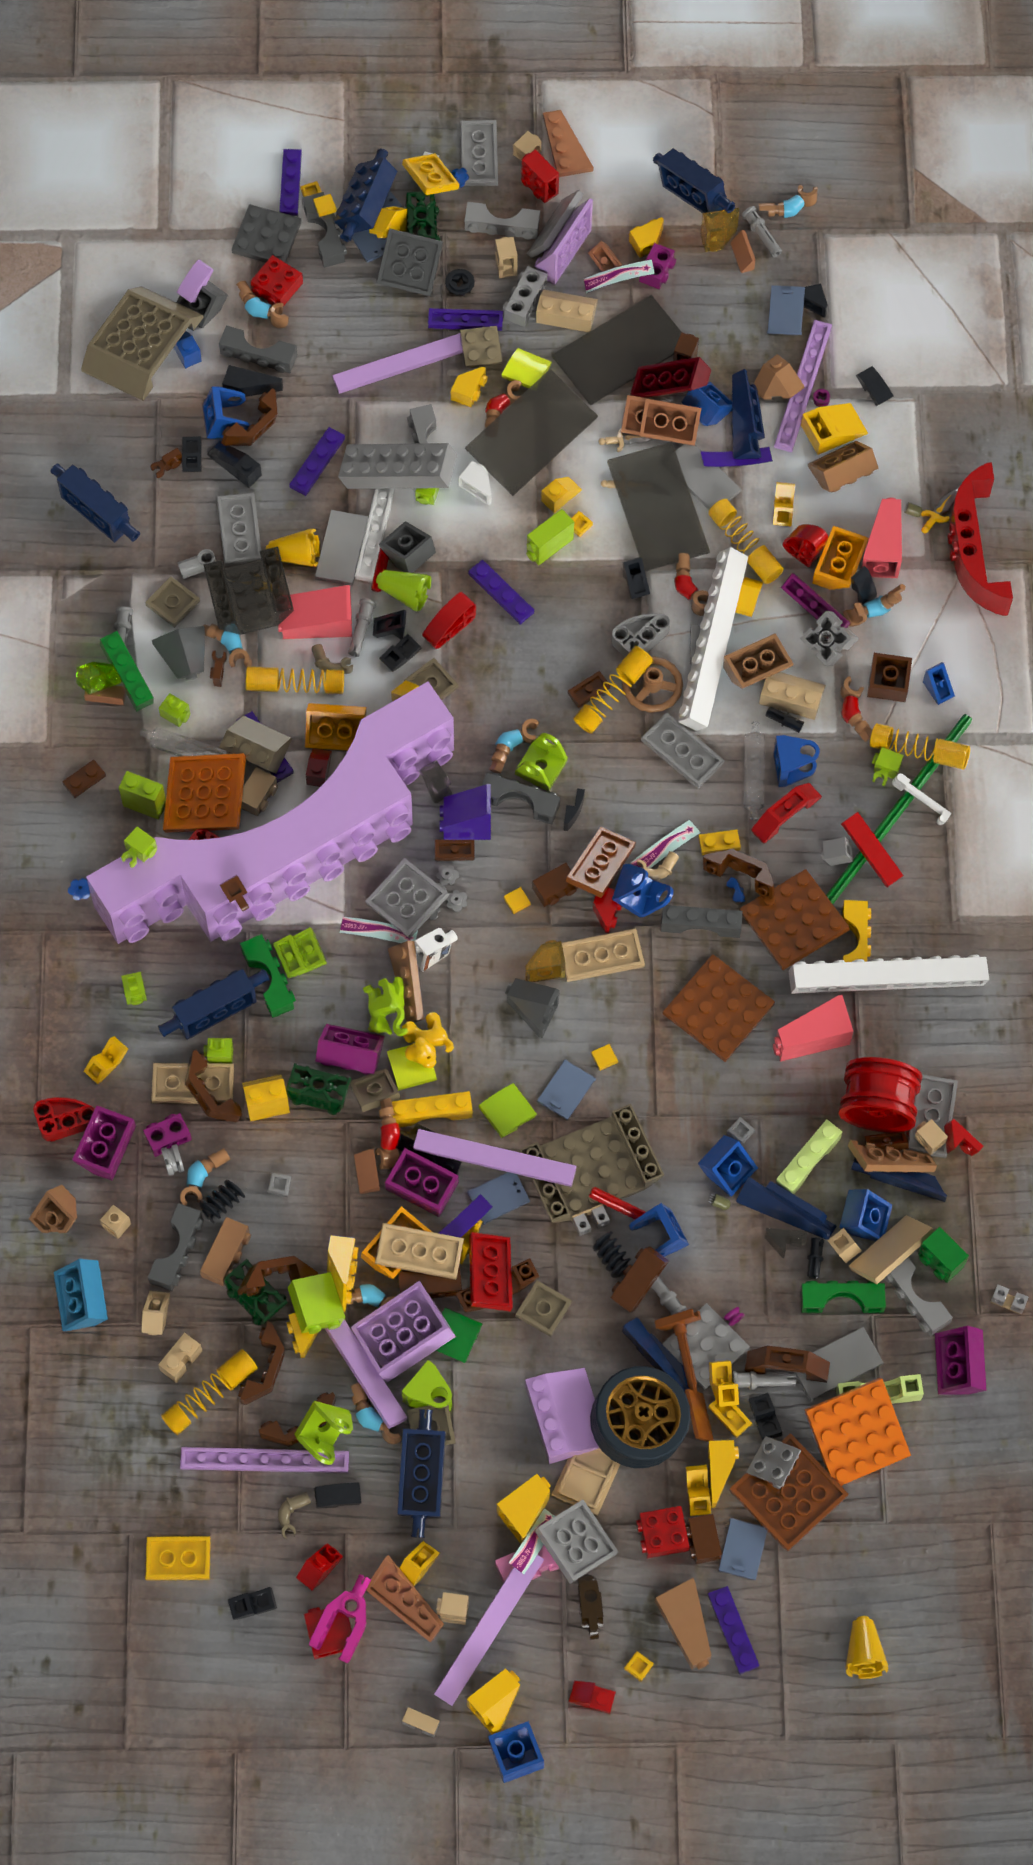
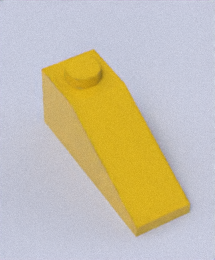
[708,1440,739,1508]

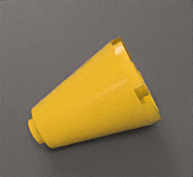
[266,529,320,567]
[845,1616,888,1679]

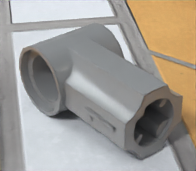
[177,549,217,579]

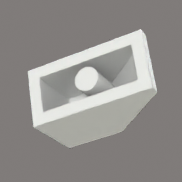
[459,461,492,505]

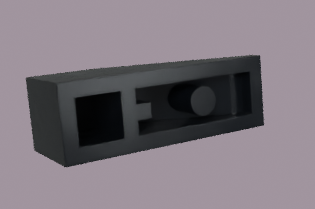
[222,365,283,397]
[207,441,262,488]

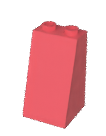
[861,497,902,578]
[278,585,352,639]
[773,995,853,1062]

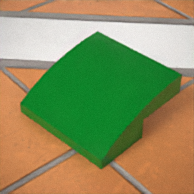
[436,1307,483,1363]

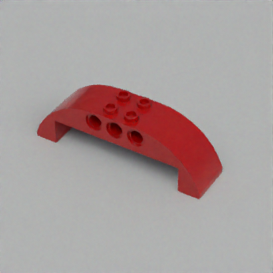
[947,462,1013,616]

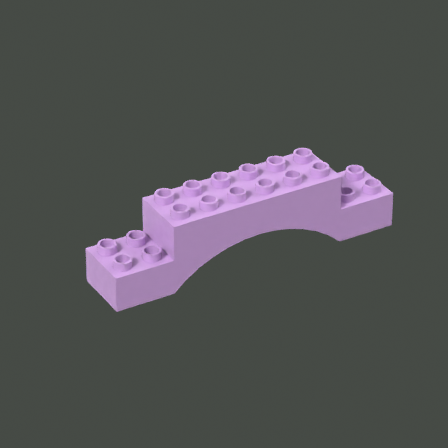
[86,682,454,944]

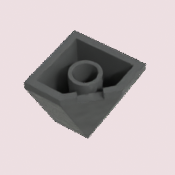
[152,626,205,681]
[505,978,560,1038]

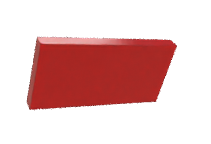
[469,1232,513,1312]

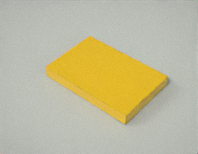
[402,153,459,195]
[145,1536,211,1580]

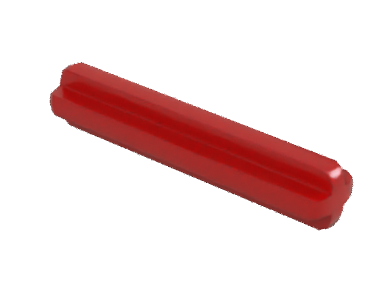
[371,540,389,592]
[589,1187,646,1220]

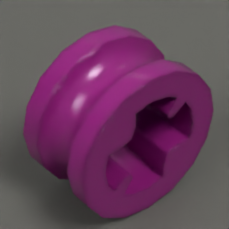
[813,389,830,407]
[724,1307,745,1326]

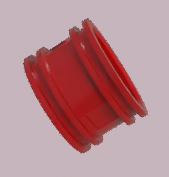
[838,1057,922,1133]

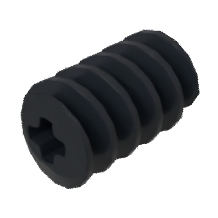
[199,1180,245,1224]
[593,1231,633,1278]

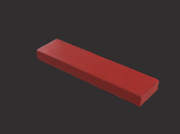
[841,812,904,887]

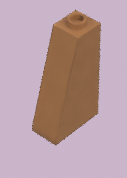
[655,1578,712,1670]

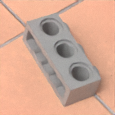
[502,266,548,327]

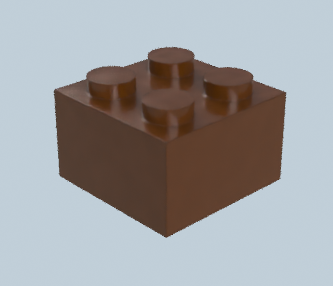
[867,652,912,702]

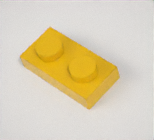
[698,829,741,855]
[708,1400,752,1438]

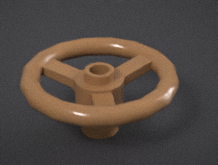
[622,656,683,713]

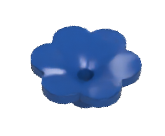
[451,168,469,188]
[68,878,90,900]

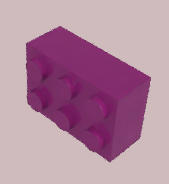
[385,1148,459,1217]

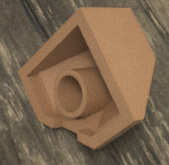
[754,354,804,400]
[29,1185,77,1233]

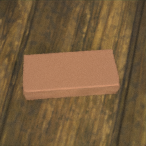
[731,230,755,273]
[588,241,623,272]
[84,682,126,705]
[354,1149,380,1194]

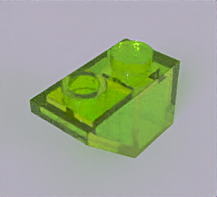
[76,662,122,695]

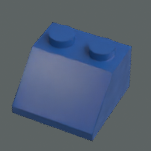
[681,382,732,426]
[698,1135,758,1197]
[839,1189,892,1242]
[488,1721,544,1783]

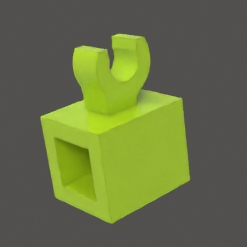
[415,488,439,505]
[159,693,190,727]
[872,747,904,786]
[121,826,157,868]
[121,972,147,1005]
[204,1038,233,1064]

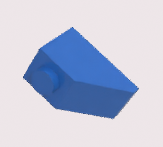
[173,331,202,369]

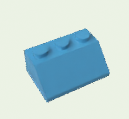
[54,1259,108,1331]

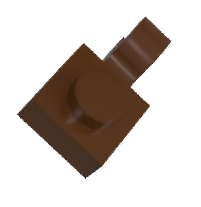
[150,448,182,478]
[210,650,227,687]
[220,875,249,912]

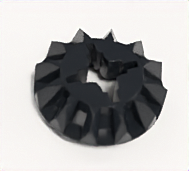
[445,269,475,296]

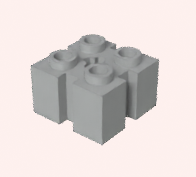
[800,611,859,666]

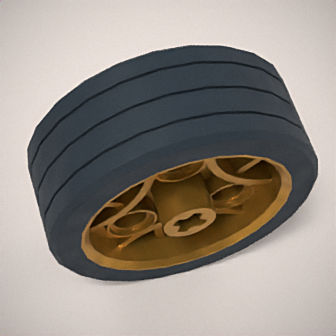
[590,1366,691,1468]

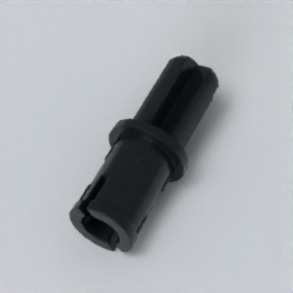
[766,707,804,733]
[807,1237,824,1279]

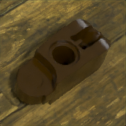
[578,1574,604,1640]

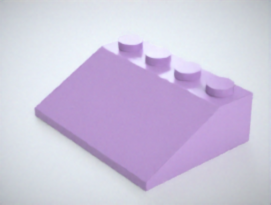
[535,198,593,285]
[351,1281,456,1383]
[525,1368,600,1464]

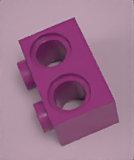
[639,243,676,290]
[143,1113,192,1157]

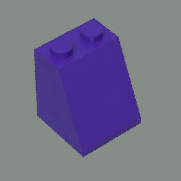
[440,784,491,840]

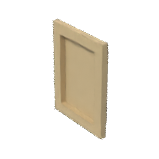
[551,1448,620,1516]

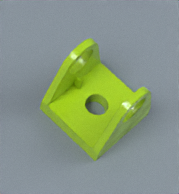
[515,733,568,791]
[401,1360,452,1411]
[294,1401,353,1465]

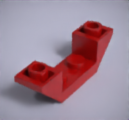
[751,783,822,844]

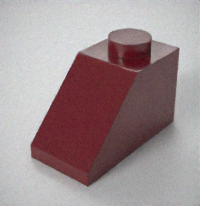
[306,748,332,787]

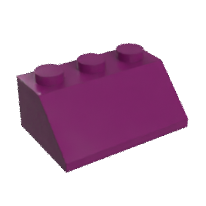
[315,1024,385,1074]
[72,1105,136,1181]
[935,1325,987,1395]

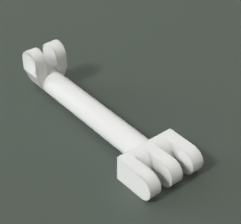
[892,773,951,825]

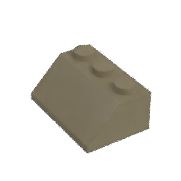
[219,715,293,774]

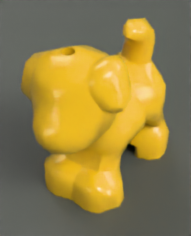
[402,1012,454,1068]

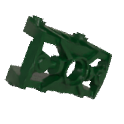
[404,191,441,241]
[286,1063,352,1115]
[224,1259,288,1326]

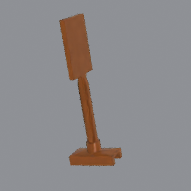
[655,1309,714,1442]

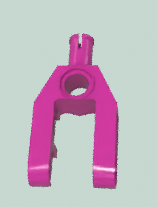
[309,1574,371,1664]

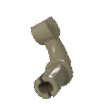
[311,644,353,674]
[278,1492,311,1540]

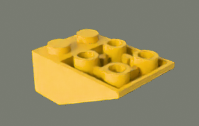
[801,403,868,455]
[327,1235,359,1312]

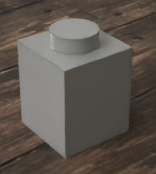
[821,837,853,866]

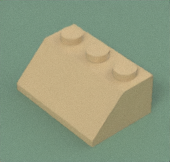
[536,289,598,333]
[759,672,826,720]

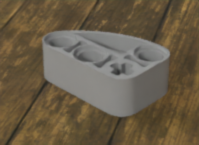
[611,614,670,657]

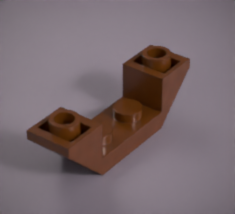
[221,388,278,446]
[703,849,774,899]
[185,1049,242,1123]
[238,1256,318,1296]
[456,1258,539,1312]
[238,1322,286,1405]
[745,1345,830,1383]
[258,1392,336,1447]

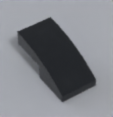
[856,366,894,406]
[182,436,202,472]
[851,566,877,605]
[379,634,422,672]
[564,788,585,831]
[749,1393,782,1441]
[314,1482,362,1508]
[228,1587,277,1620]

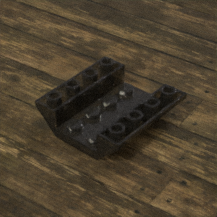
[203,547,294,635]

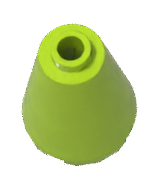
[376,570,432,612]

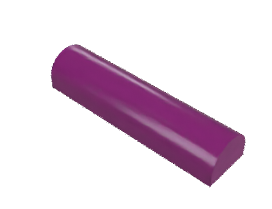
[780,573,850,628]

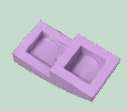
[177,260,213,303]

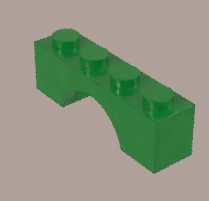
[100,631,154,712]
[240,934,296,1018]
[801,1280,886,1313]

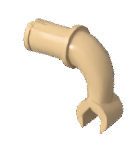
[637,851,679,880]

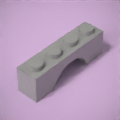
[464,202,540,239]
[407,404,436,443]
[884,1257,953,1337]

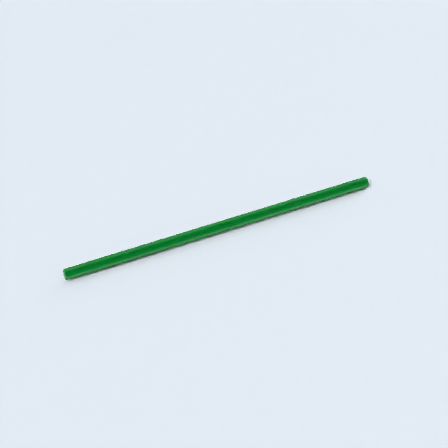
[826,714,972,904]

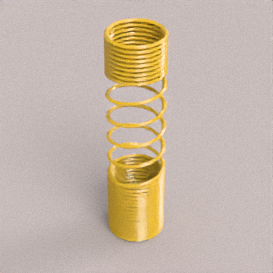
[708,499,784,584]
[573,646,653,734]
[246,666,344,694]
[870,723,970,770]
[161,1349,258,1435]

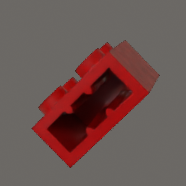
[521,149,559,203]
[251,255,303,307]
[636,1506,689,1559]
[304,1606,352,1660]

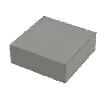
[726,1117,755,1145]
[267,1172,292,1197]

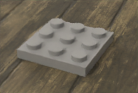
[365,858,449,939]
[663,1303,750,1390]
[534,1500,619,1584]

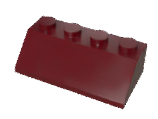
[630,357,711,398]

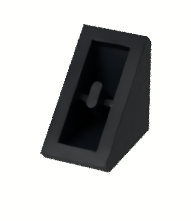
[804,283,828,318]

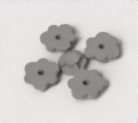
[427,865,467,920]

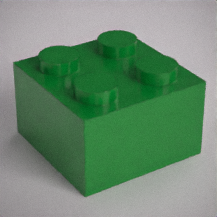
[918,1227,969,1283]

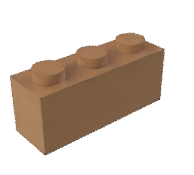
[200,1217,251,1286]

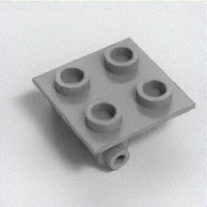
[747,1436,801,1489]

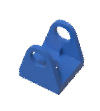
[203,386,250,439]
[773,735,820,787]
[612,864,673,918]
[629,1203,689,1257]

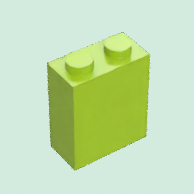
[526,509,574,565]
[119,771,166,820]
[287,1272,345,1334]

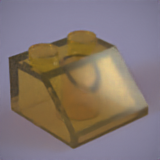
[701,208,739,252]
[525,940,566,982]

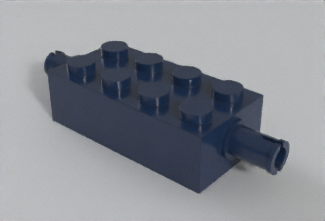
[334,148,398,242]
[653,148,735,220]
[50,463,140,543]
[158,969,269,1040]
[398,1409,446,1538]

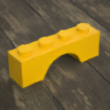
[842,900,871,962]
[392,1091,473,1127]

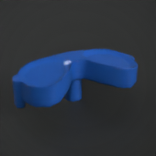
[726,877,745,902]

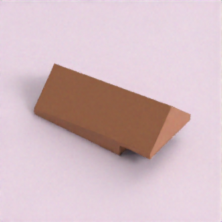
[621,395,702,446]

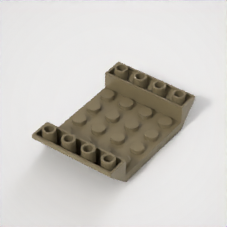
[81,286,204,401]
[519,1104,664,1223]

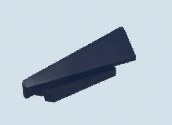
[732,369,765,459]
[851,1158,947,1202]
[736,1177,837,1240]
[622,1317,690,1392]

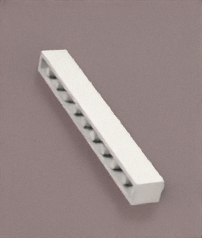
[678,547,748,731]
[788,955,989,994]

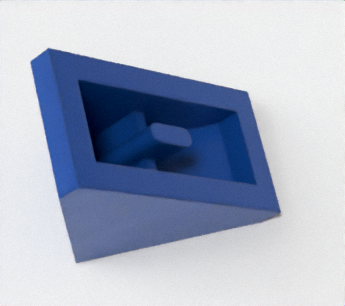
[923,662,955,705]

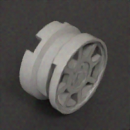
[161,1144,185,1176]

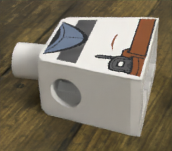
[415,928,458,972]

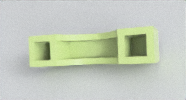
[776,1119,843,1194]
[836,1374,924,1404]

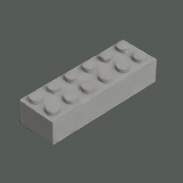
[338,443,457,489]

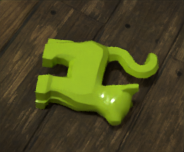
[363,977,408,1036]

